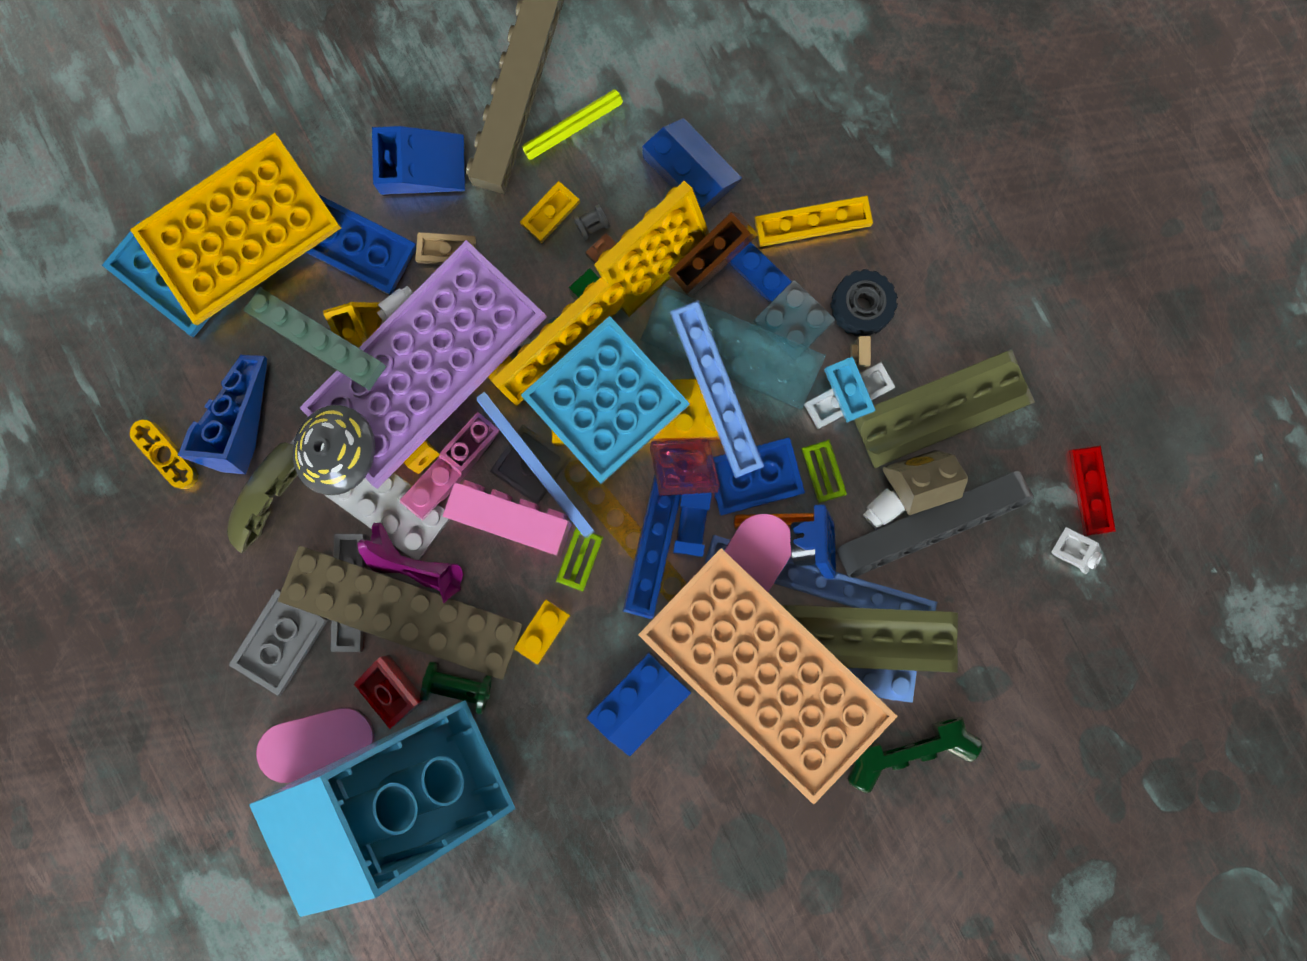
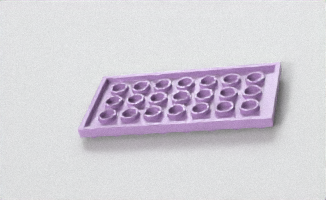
[300,240,547,489]

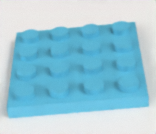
[521,316,690,484]

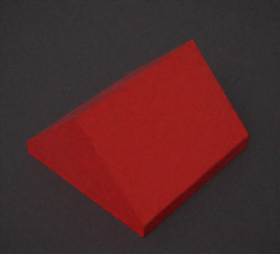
[353,655,424,729]

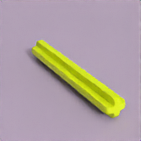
[522,89,623,160]

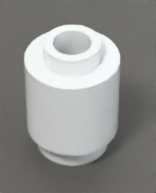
[377,286,413,322]
[863,488,906,530]

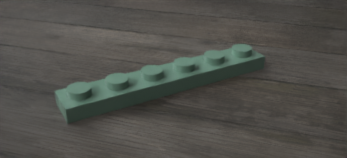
[244,287,387,391]

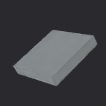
[490,425,571,505]

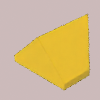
[323,302,382,348]

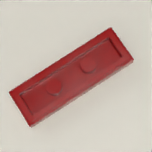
[1069,445,1116,536]

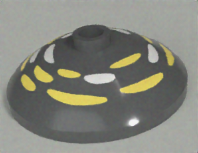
[293,405,375,495]

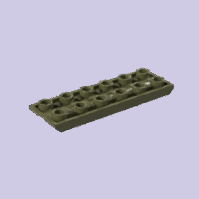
[854,350,1035,468]
[782,605,958,673]

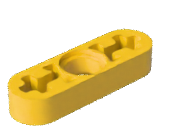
[130,419,198,489]

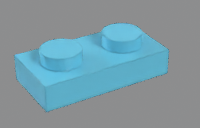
[824,356,875,423]

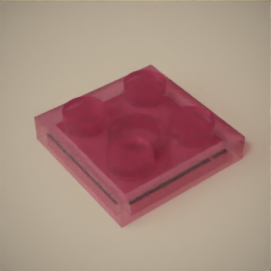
[650,438,720,496]

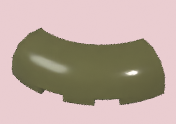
[227,442,298,554]

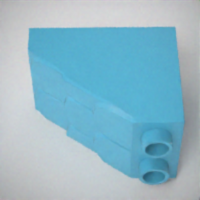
[249,700,516,917]

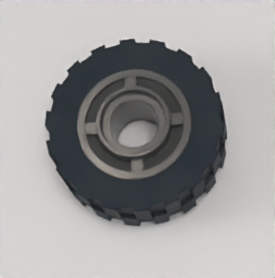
[831,269,898,337]

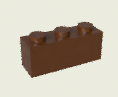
[668,212,758,295]

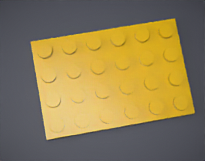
[130,133,341,325]

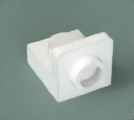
[1052,527,1102,574]

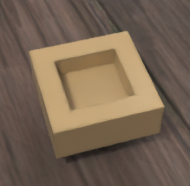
[850,336,871,370]

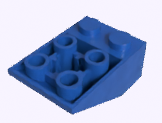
[372,126,466,195]

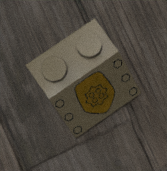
[883,450,968,515]

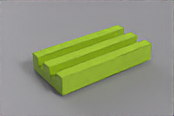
[801,439,847,504]
[556,527,604,592]

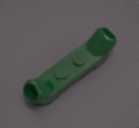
[847,717,982,793]

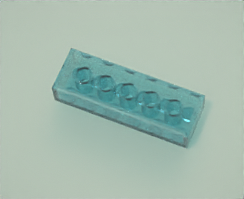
[640,286,826,410]

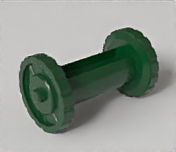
[420,662,492,715]

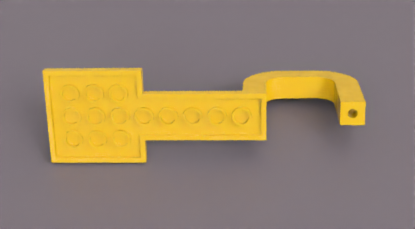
[403,181,709,474]

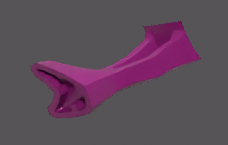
[357,523,463,603]

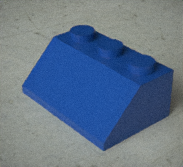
[642,118,742,216]
[586,651,691,756]

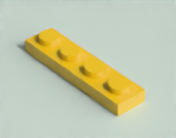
[754,195,873,247]

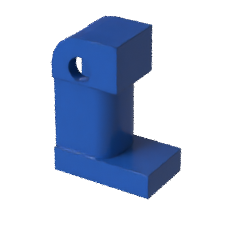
[673,484,713,558]

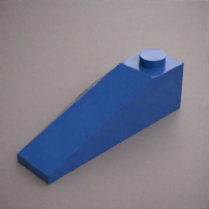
[178,355,268,475]

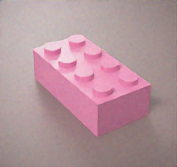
[443,480,572,556]

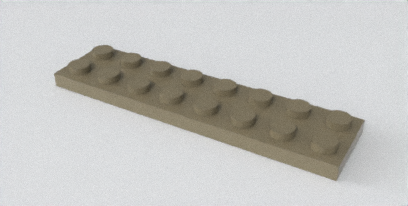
[278,545,523,680]

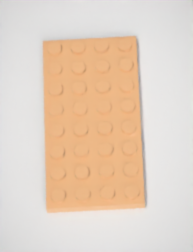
[638,548,898,804]

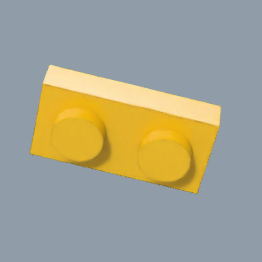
[520,181,580,244]
[514,599,571,665]

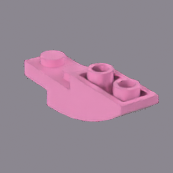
[400,412,500,521]

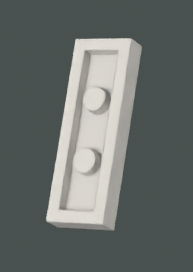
[804,362,895,429]

